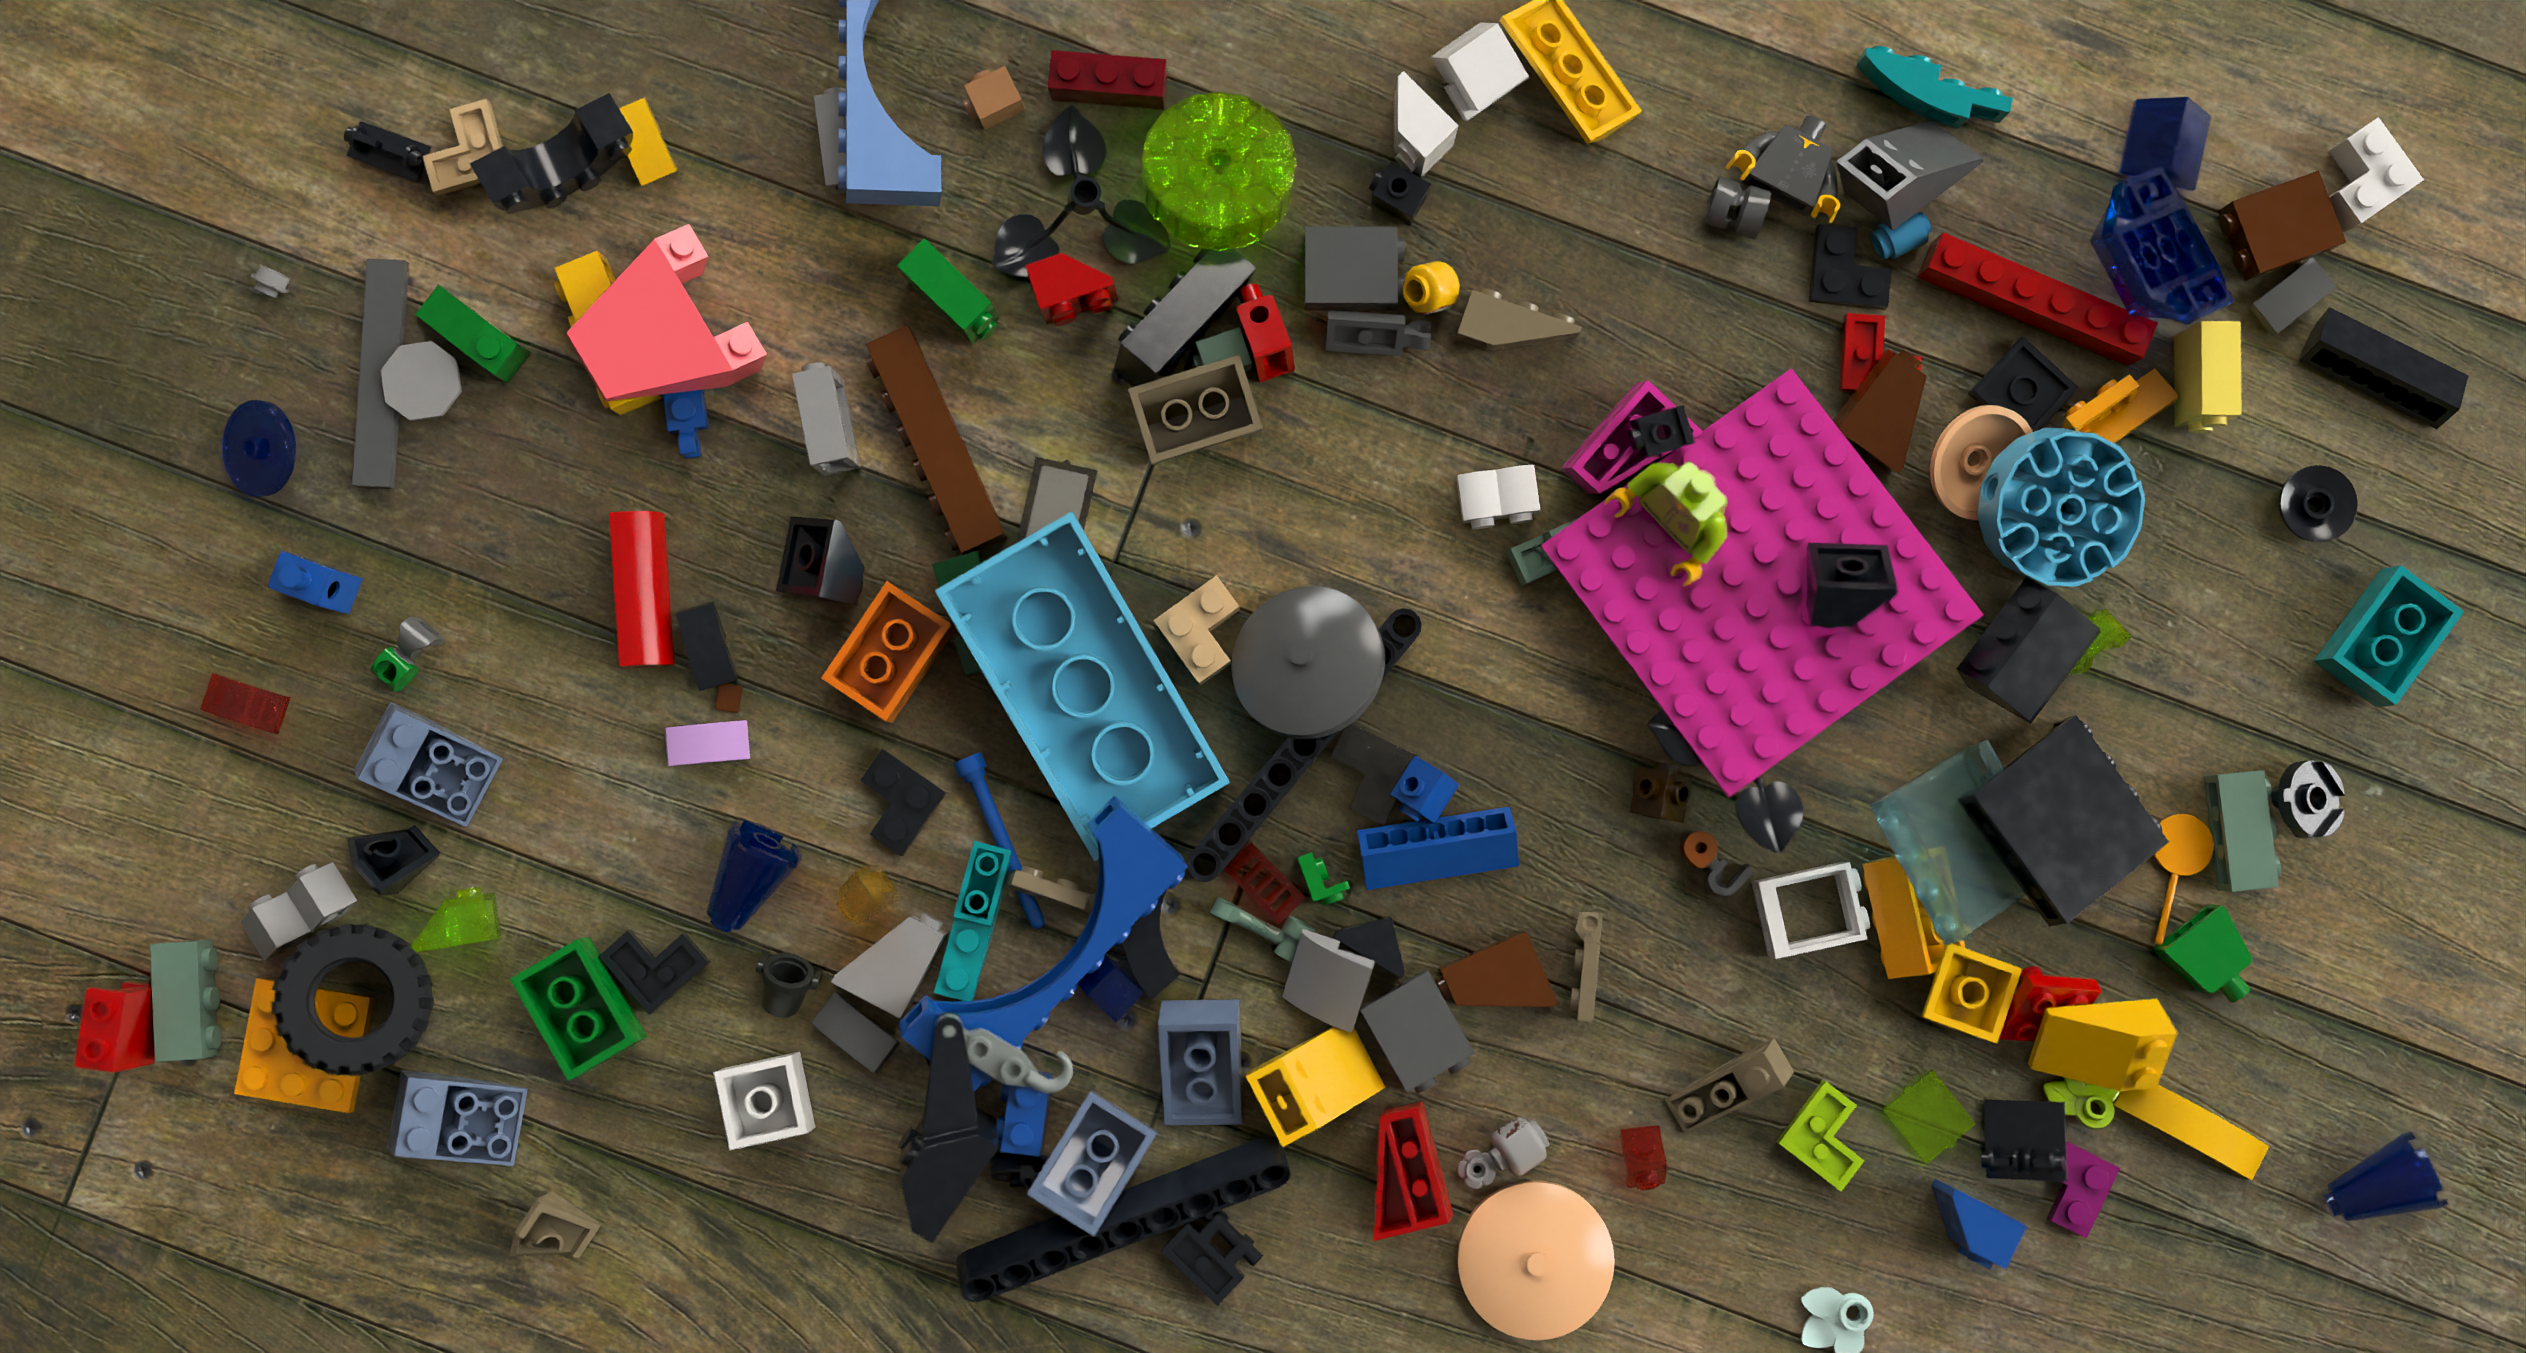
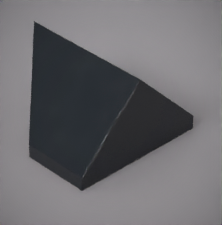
[347,825,440,895]

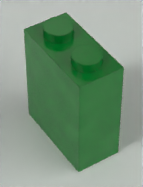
[897,238,999,344]

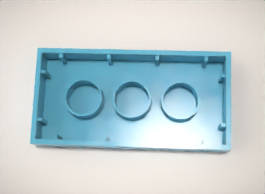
[935,511,1230,861]

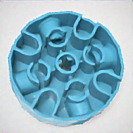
[1977,427,2145,587]

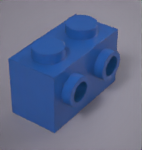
[997,1071,1054,1156]

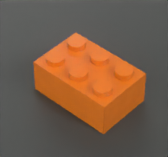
[821,581,957,723]

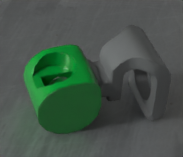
[370,617,446,692]

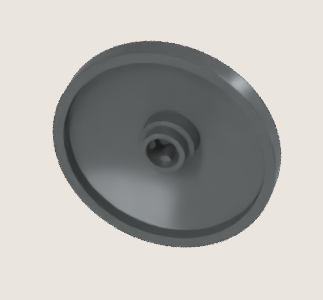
[1231,586,1385,739]

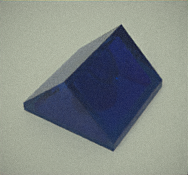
[2119,97,2211,191]

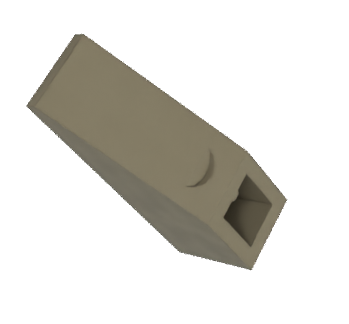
[1455,288,1582,352]
[1665,1038,1794,1134]

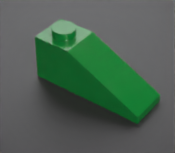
[415,284,531,383]

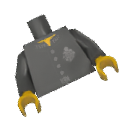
[1726,115,1840,223]

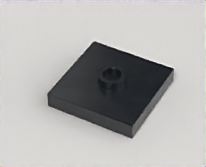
[1967,336,2079,432]

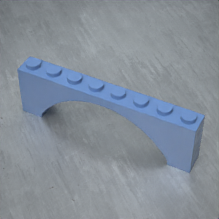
[838,0,941,206]

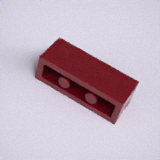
[1048,50,1168,110]

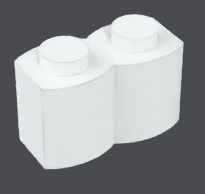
[1456,465,1540,529]

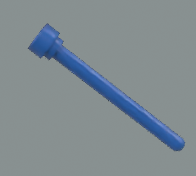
[953,752,1045,929]

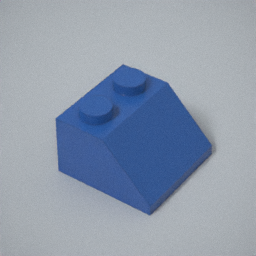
[1931,1178,2027,1270]

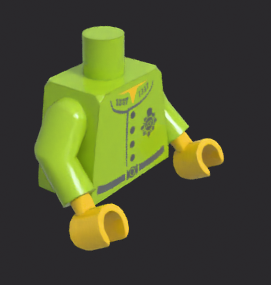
[1604,461,1728,587]

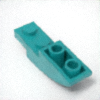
[1856,46,2013,129]
[934,841,1012,1001]

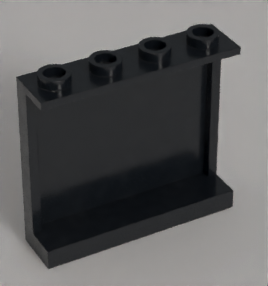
[1957,715,2169,927]

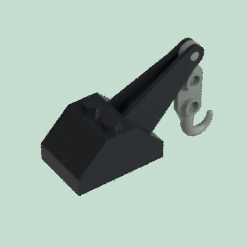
[898,1012,1073,1243]

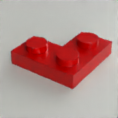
[1839,313,1922,392]

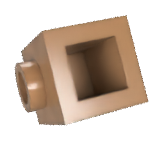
[962,66,1025,130]

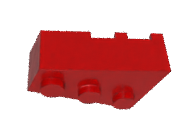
[1373,1100,1453,1241]

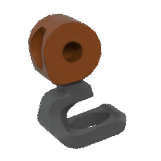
[1680,831,1752,896]

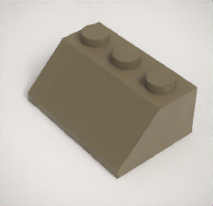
[1128,354,1263,465]

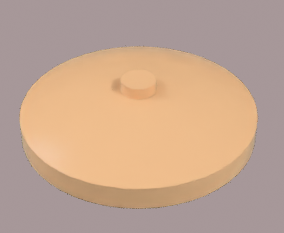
[1457,1180,1614,1340]

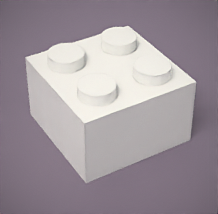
[714,1051,816,1150]

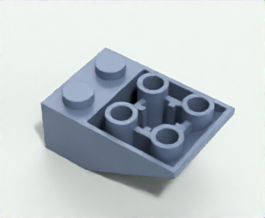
[354,702,503,827]
[387,1070,528,1166]

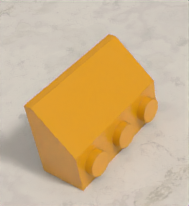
[1862,846,1965,979]

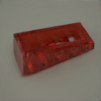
[1224,842,1306,925]

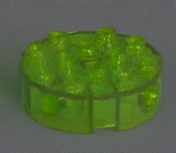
[1141,92,1297,251]

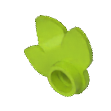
[2042,1077,2120,1129]

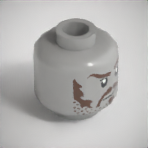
[1489,1117,1549,1176]

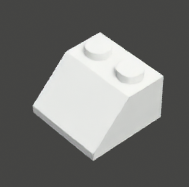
[1394,71,1459,177]

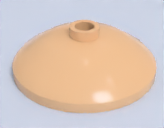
[1930,405,2033,520]

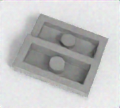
[1282,929,1375,1033]

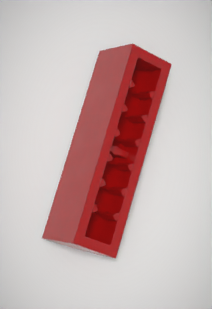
[609,511,675,669]

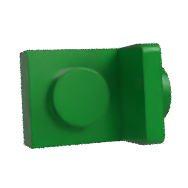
[1296,852,1350,906]

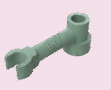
[1210,896,1316,962]

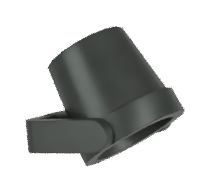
[755,953,824,1018]

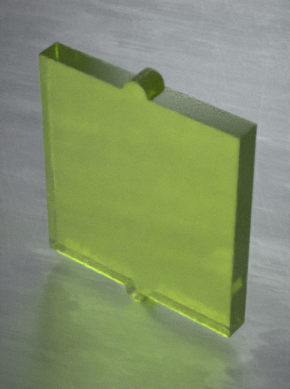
[1882,1070,1976,1164]

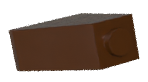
[1832,349,1927,474]
[1436,930,1558,1007]

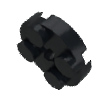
[2271,760,2345,838]

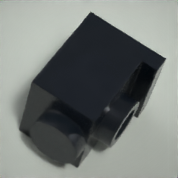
[1628,405,1695,458]

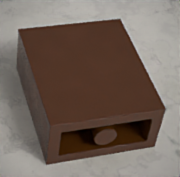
[2218,171,2346,281]

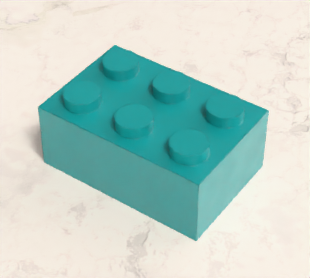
[2314,565,2464,707]

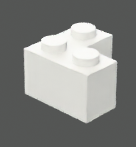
[2329,117,2424,233]

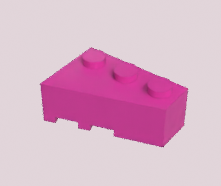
[1561,380,1704,494]

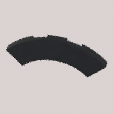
[1123,888,1181,1000]

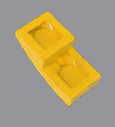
[619,97,678,186]

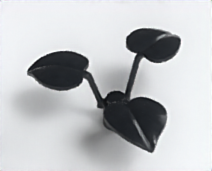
[992,106,1171,277]
[1648,710,1803,854]

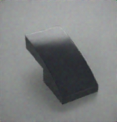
[676,601,738,691]

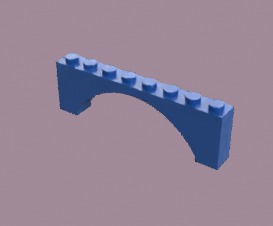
[899,795,1188,1091]

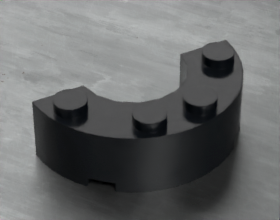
[469,93,633,214]

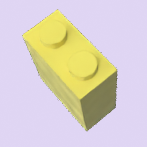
[2174,321,2242,433]

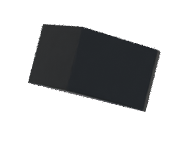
[1333,916,1405,978]

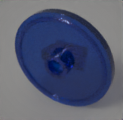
[222,400,296,497]

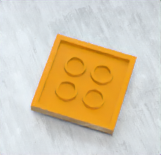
[234,978,375,1113]

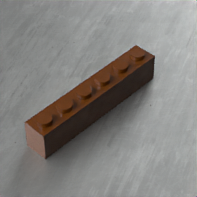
[864,325,1008,555]

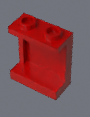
[74,982,155,1073]

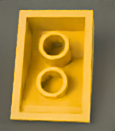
[2028,999,2177,1091]

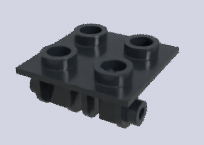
[1981,1099,2067,1182]

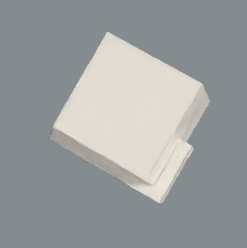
[1431,23,1530,121]

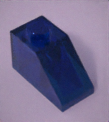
[1077,953,1144,1022]

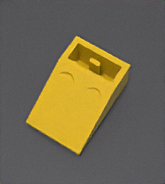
[1246,1026,1386,1147]

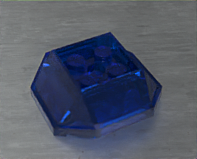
[2090,166,2235,325]

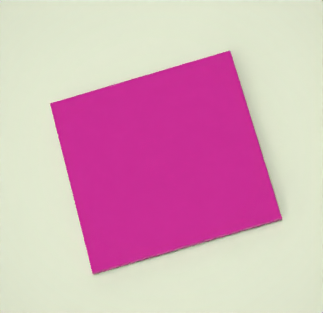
[1540,368,1984,798]

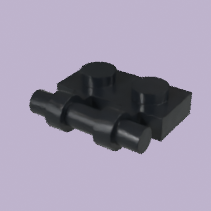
[1161,1210,1263,1306]

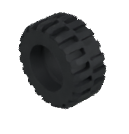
[271,924,434,1076]

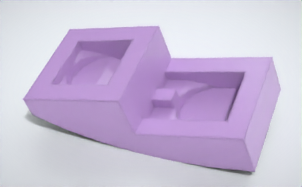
[664,720,750,767]

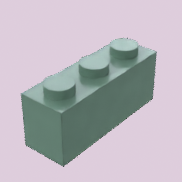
[2204,770,2281,892]
[150,939,222,1062]

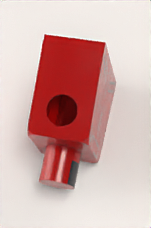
[1236,284,1295,383]

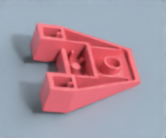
[566,224,767,401]

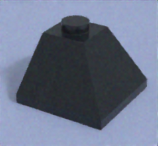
[776,516,865,605]
[1806,543,1898,629]

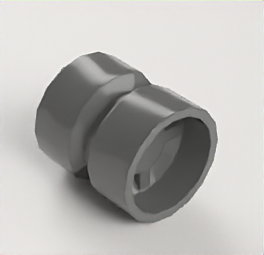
[1703,176,1771,240]

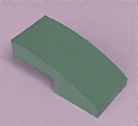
[1506,518,1579,587]

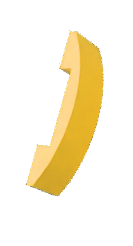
[2113,1085,2270,1181]

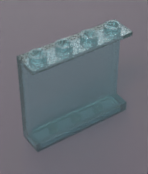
[1869,739,2026,945]

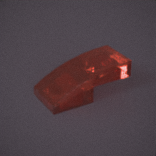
[200,673,291,734]

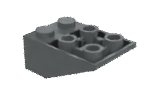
[1836,120,1984,231]

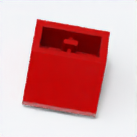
[1025,253,1119,326]

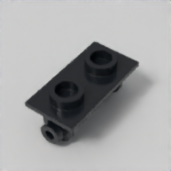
[344,121,432,182]

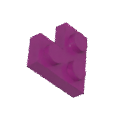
[2047,1141,2120,1239]

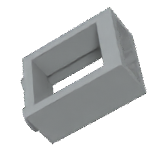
[792,362,861,476]

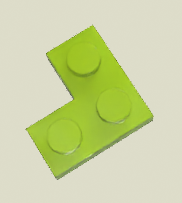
[1776,1080,1864,1192]

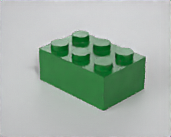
[510,937,648,1081]

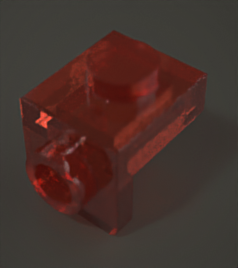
[1620,1125,1668,1191]

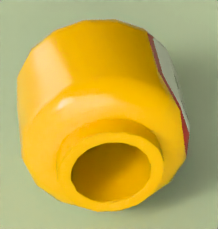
[1403,261,1460,314]

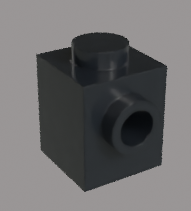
[1369,161,1431,226]

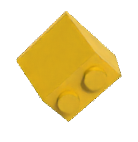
[1921,942,2022,1043]

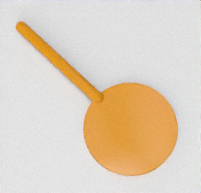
[2154,814,2214,945]

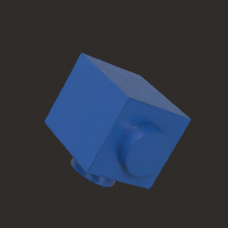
[1390,756,1459,824]

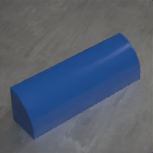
[1357,806,1519,890]

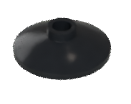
[2279,465,2358,542]

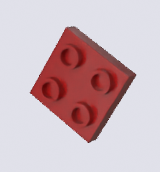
[1999,966,2102,1042]

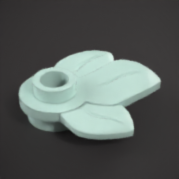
[1801,1287,1874,1353]

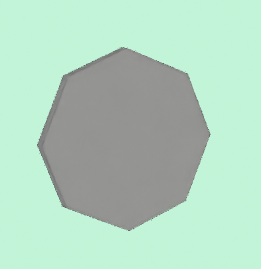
[381,341,462,421]

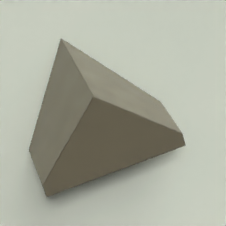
[509,1191,601,1258]

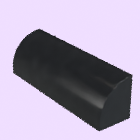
[2299,307,2468,429]

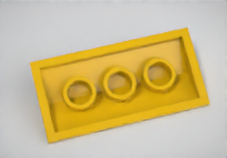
[1499,0,1642,144]

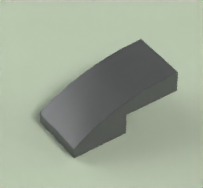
[2248,257,2336,336]
[811,992,901,1074]

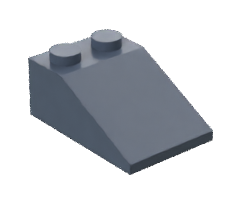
[1158,999,1243,1125]
[1027,1090,1158,1236]

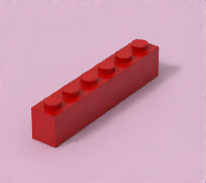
[1917,232,2158,366]

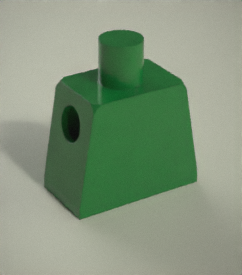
[2151,904,2253,1003]

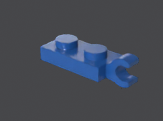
[663,389,709,459]

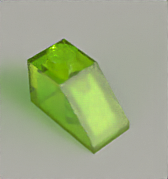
[412,887,501,952]

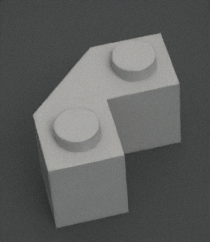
[240,862,357,962]

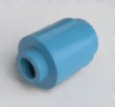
[1870,212,1932,260]

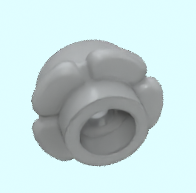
[250,265,290,298]
[1457,1149,1496,1189]

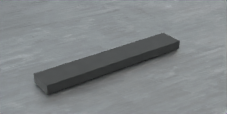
[352,258,409,489]

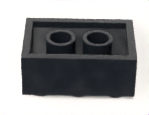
[1956,577,2101,724]

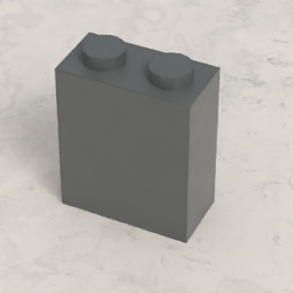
[1305,227,1405,311]
[1360,969,1475,1093]

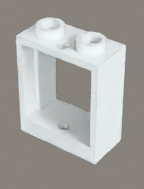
[1751,862,1870,959]

